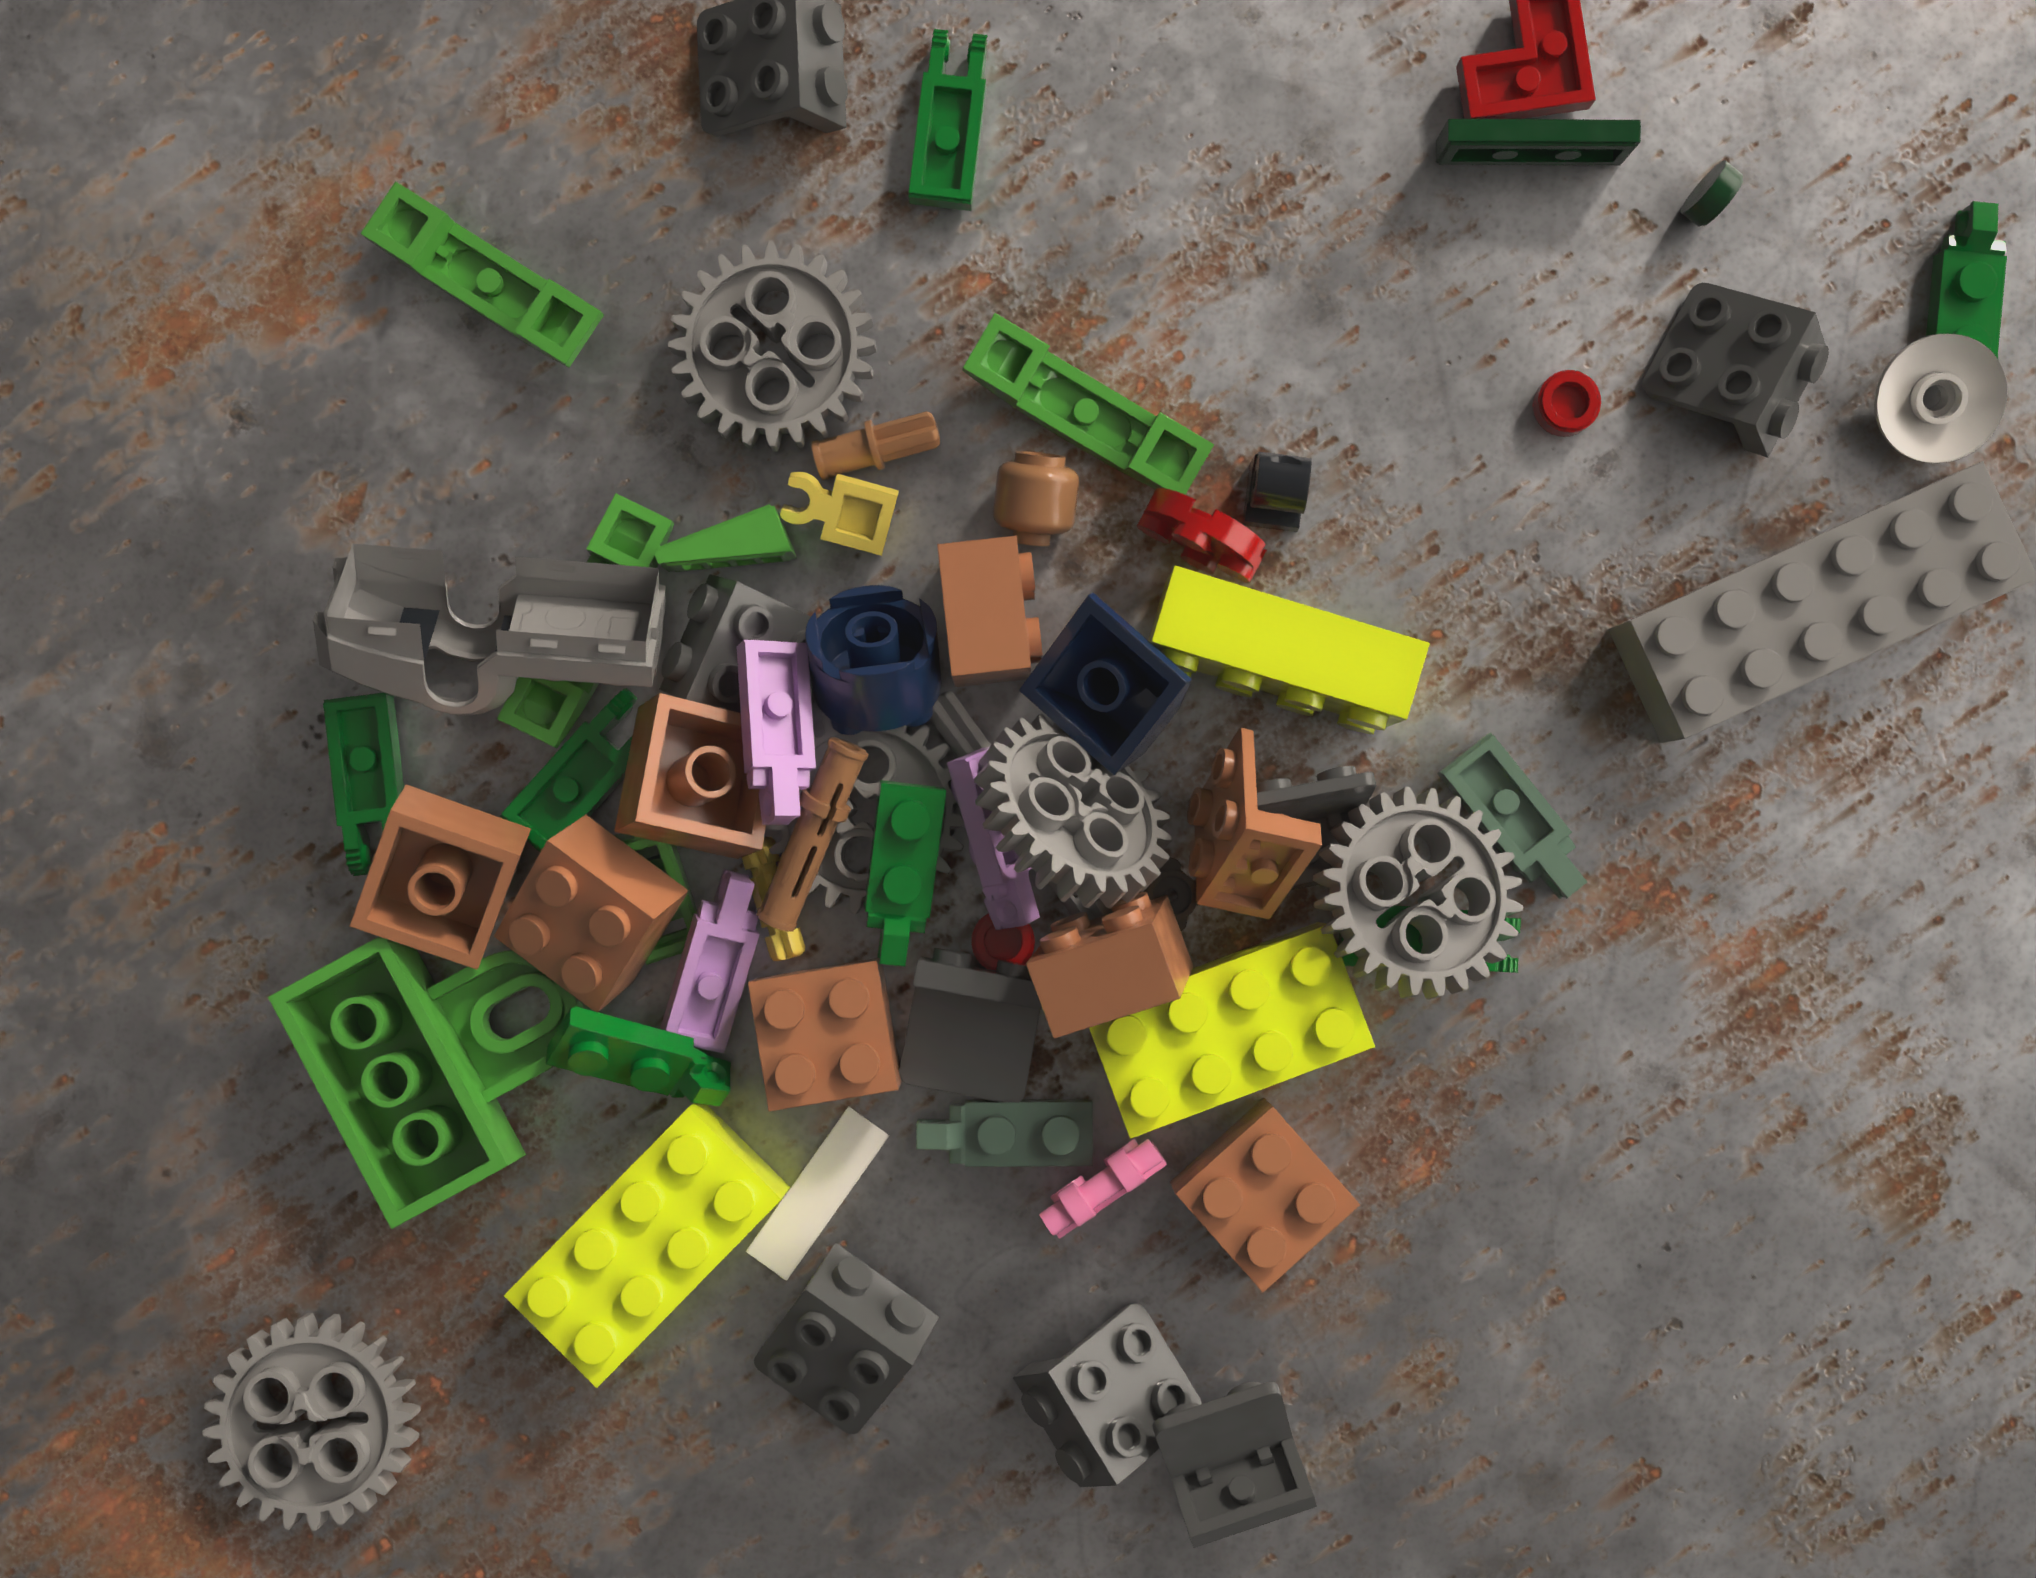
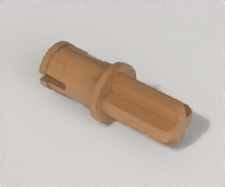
[811,411,940,481]

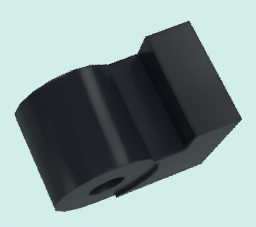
[1242,452,1312,532]

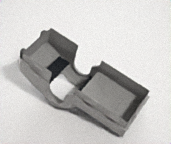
[313,543,666,716]

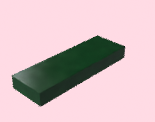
[1436,119,1641,166]

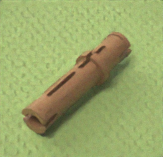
[756,737,869,931]

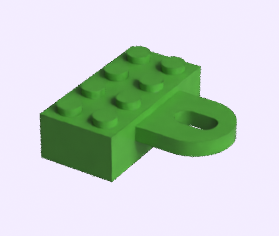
[268,937,583,1229]

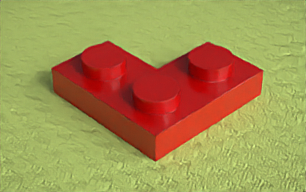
[1456,0,1596,119]

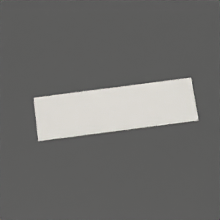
[745,1106,890,1281]

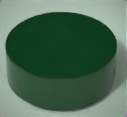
[1681,160,1743,227]

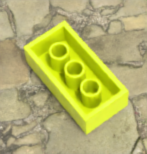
[1148,566,1430,735]
[1089,922,1375,1139]
[504,1103,790,1388]

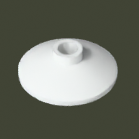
[1874,334,2008,463]

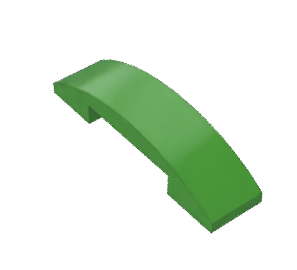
[360,181,604,368]
[962,313,1214,495]
[497,493,674,749]

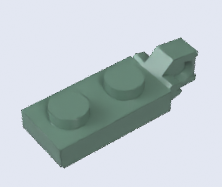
[1437,732,1587,899]
[916,1099,1093,1167]

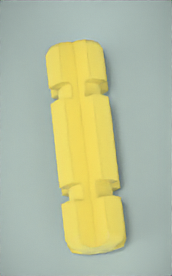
[742,837,805,961]

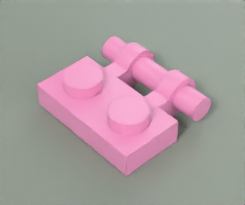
[1039,1138,1167,1239]

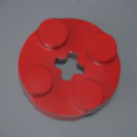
[1137,488,1267,583]

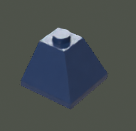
[1019,593,1192,775]

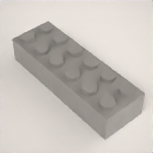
[1608,461,2036,743]

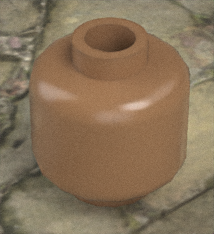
[993,451,1079,546]

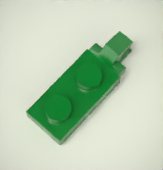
[1926,201,2007,359]
[864,780,946,967]
[546,1006,731,1106]

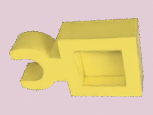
[780,472,899,556]

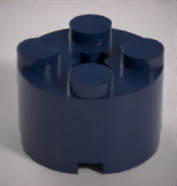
[805,585,942,735]

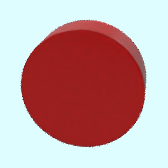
[1533,370,1601,437]
[971,913,1035,971]

